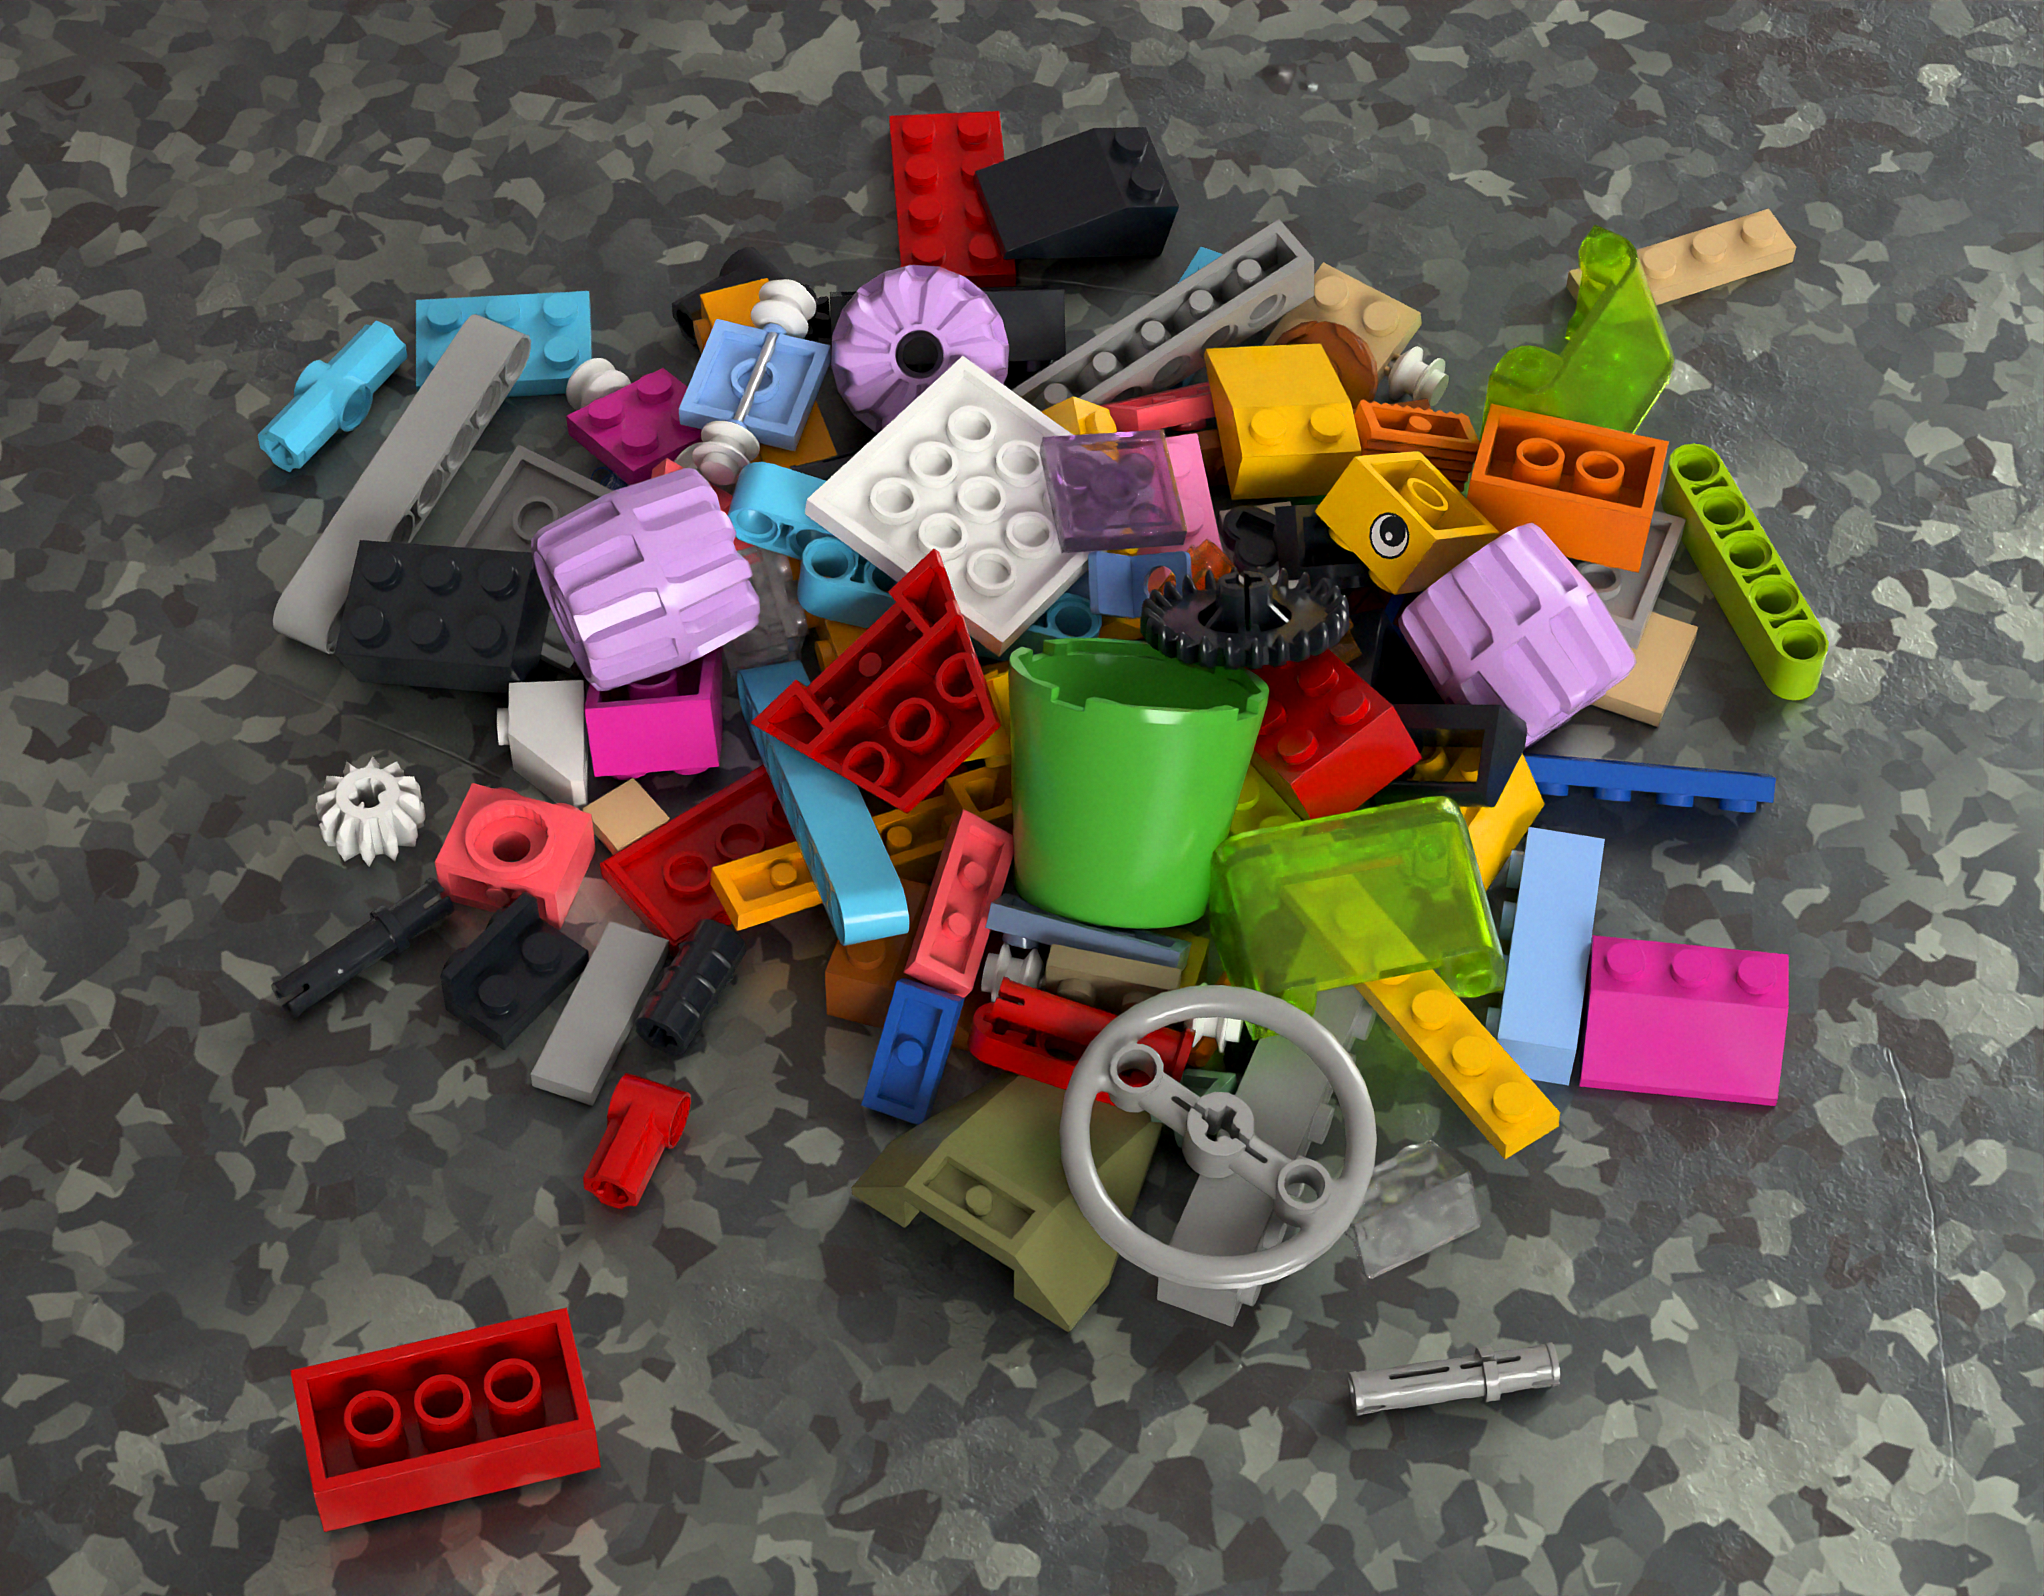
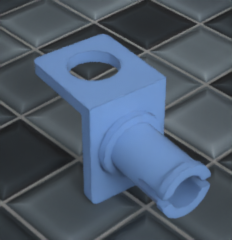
[1066,551,1192,619]

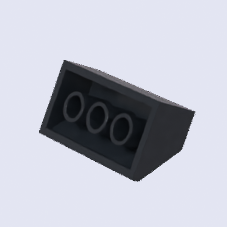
[830,285,1066,373]

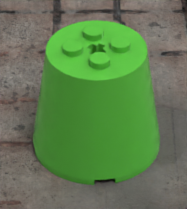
[1008,638,1269,929]

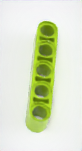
[1661,443,1829,701]

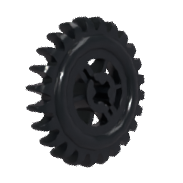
[1140,566,1349,670]

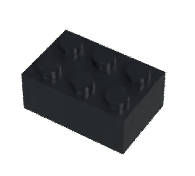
[334,540,550,694]

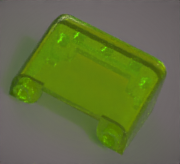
[1479,225,1675,442]
[1209,796,1506,1040]

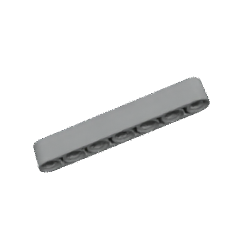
[273,314,531,654]

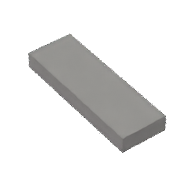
[531,921,670,1106]

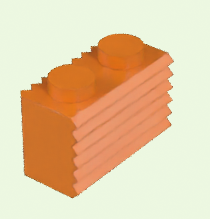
[1354,399,1480,492]

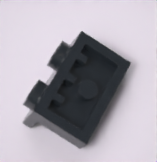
[440,892,589,1050]

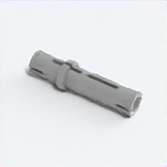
[1348,1342,1560,1416]

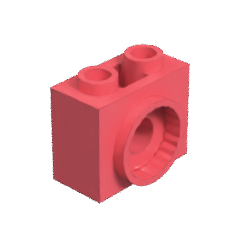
[435,783,596,930]

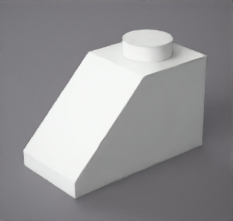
[497,680,588,811]

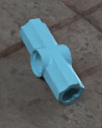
[258,320,407,472]

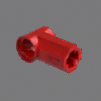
[583,1073,691,1209]

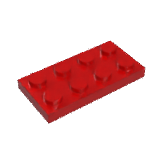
[889,111,1016,287]

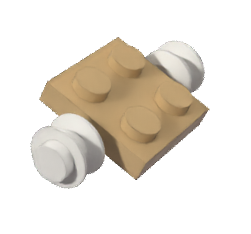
[1261,262,1449,406]

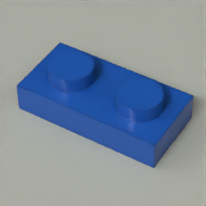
[861,977,965,1125]

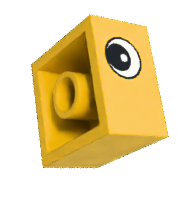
[1314,451,1499,595]

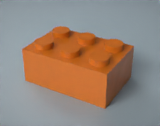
[1467,404,1669,573]

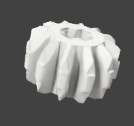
[316,756,426,867]

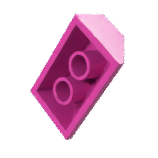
[1579,935,1789,1106]

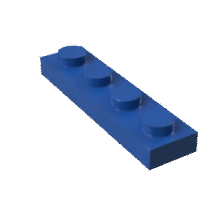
[1523,752,1776,812]

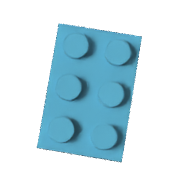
[416,291,592,397]

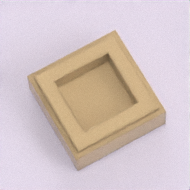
[582,778,670,855]

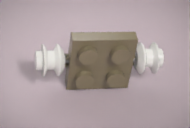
[981,942,1244,1053]

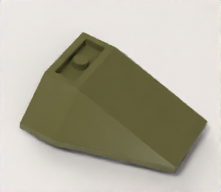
[851,1049,1164,1332]

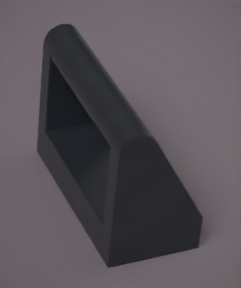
[1374,704,1527,808]

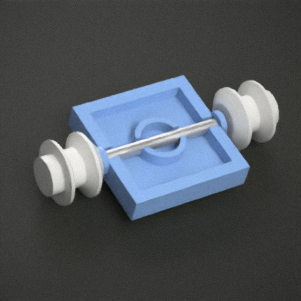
[679,279,831,485]

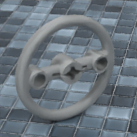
[1059,985,1377,1290]

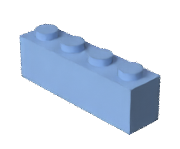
[1485,827,1605,1085]

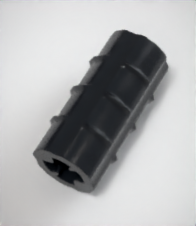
[635,919,746,1055]

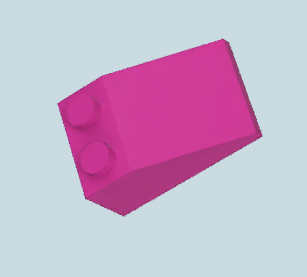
[584,646,723,780]

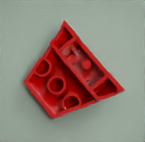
[750,548,1002,814]

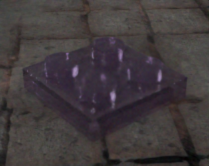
[1039,429,1187,553]

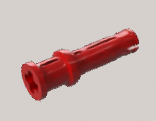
[991,976,1196,1083]

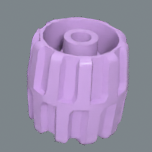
[831,265,1009,433]
[531,468,760,691]
[1398,523,1637,751]

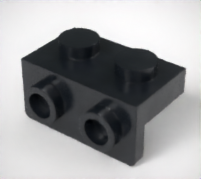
[1273,504,1374,591]

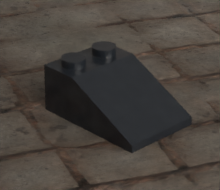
[973,127,1179,260]

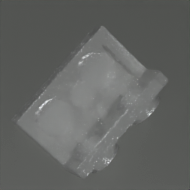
[722,546,809,679]
[1316,1140,1481,1279]

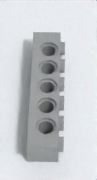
[1011,219,1314,411]

